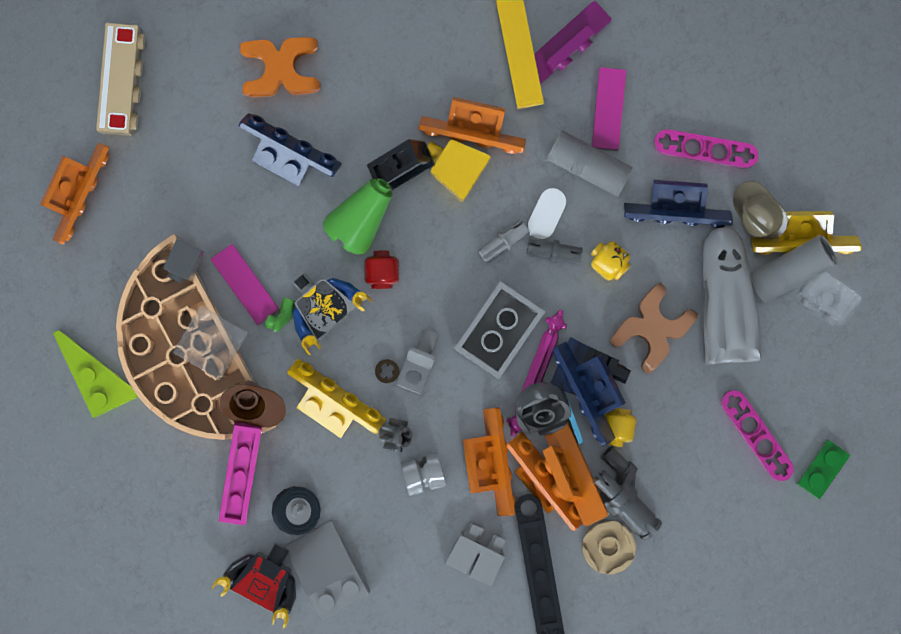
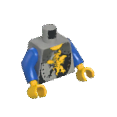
[293,273,372,355]

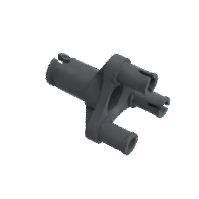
[592,446,662,541]

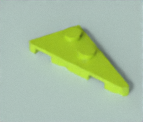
[53,330,138,418]

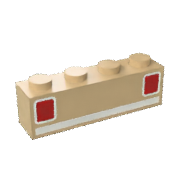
[96,23,145,136]

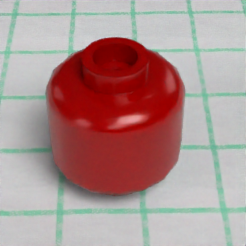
[364,250,399,289]

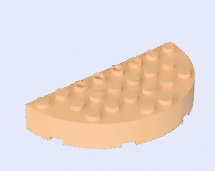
[116,234,279,440]

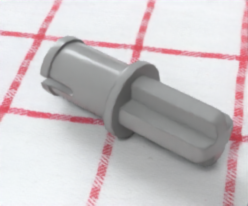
[478,219,530,262]

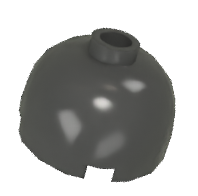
[516,382,571,435]

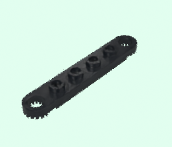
[515,494,565,634]

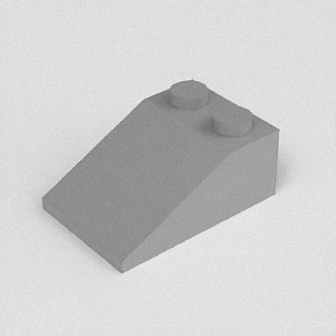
[284,520,370,621]

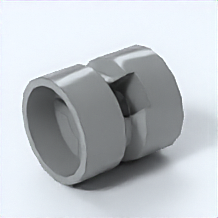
[401,453,446,496]

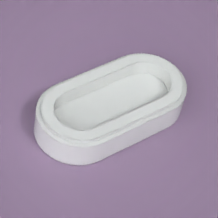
[527,188,566,240]

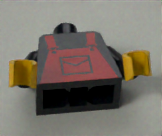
[211,543,296,629]

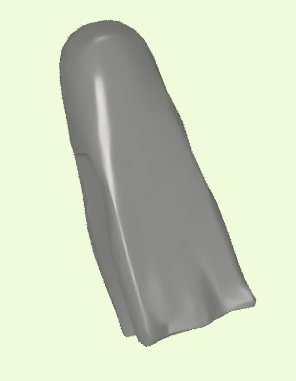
[703,227,761,366]

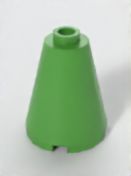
[322,178,392,255]

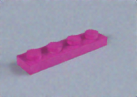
[219,422,262,525]

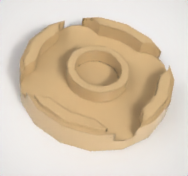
[582,520,636,574]

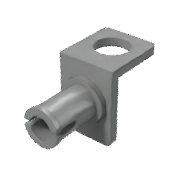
[396,329,439,394]

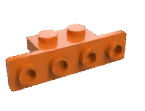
[418,97,526,154]
[40,143,109,245]
[463,407,516,516]
[542,420,609,526]
[506,432,583,531]

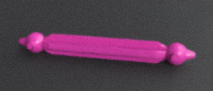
[506,310,567,437]

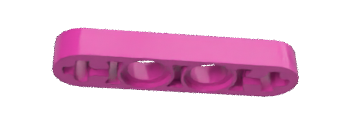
[654,129,759,169]
[721,390,794,481]

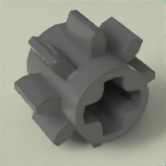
[379,418,413,452]

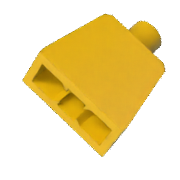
[427,139,491,202]

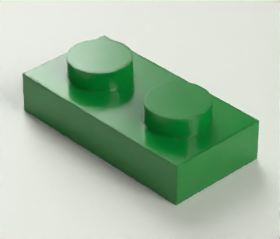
[796,440,851,500]

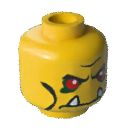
[591,241,631,281]

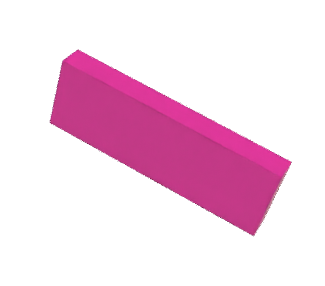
[592,67,626,151]
[210,244,280,325]

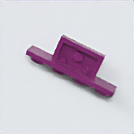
[534,1,612,85]

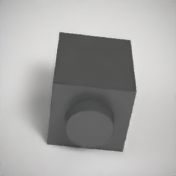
[163,239,205,284]

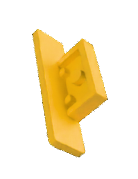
[750,211,862,255]
[287,359,386,438]

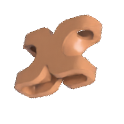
[610,282,698,374]

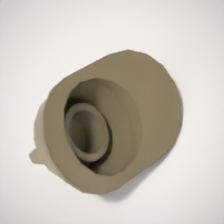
[733,181,788,239]

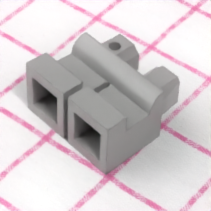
[445,523,507,587]

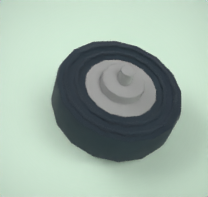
[271,486,321,535]

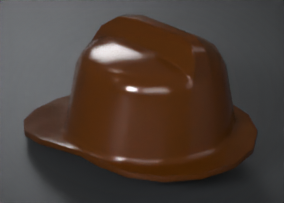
[220,380,286,428]

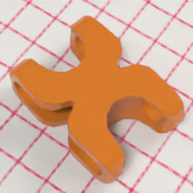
[239,37,321,97]

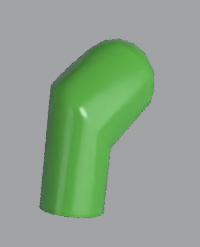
[265,297,295,332]

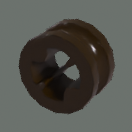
[375,359,399,383]

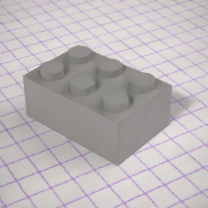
[454,281,545,380]

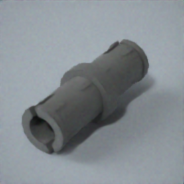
[526,237,583,264]

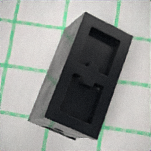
[367,139,435,191]

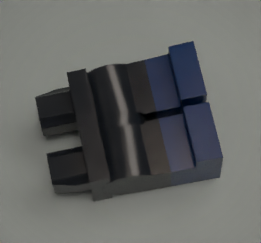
[550,337,631,396]

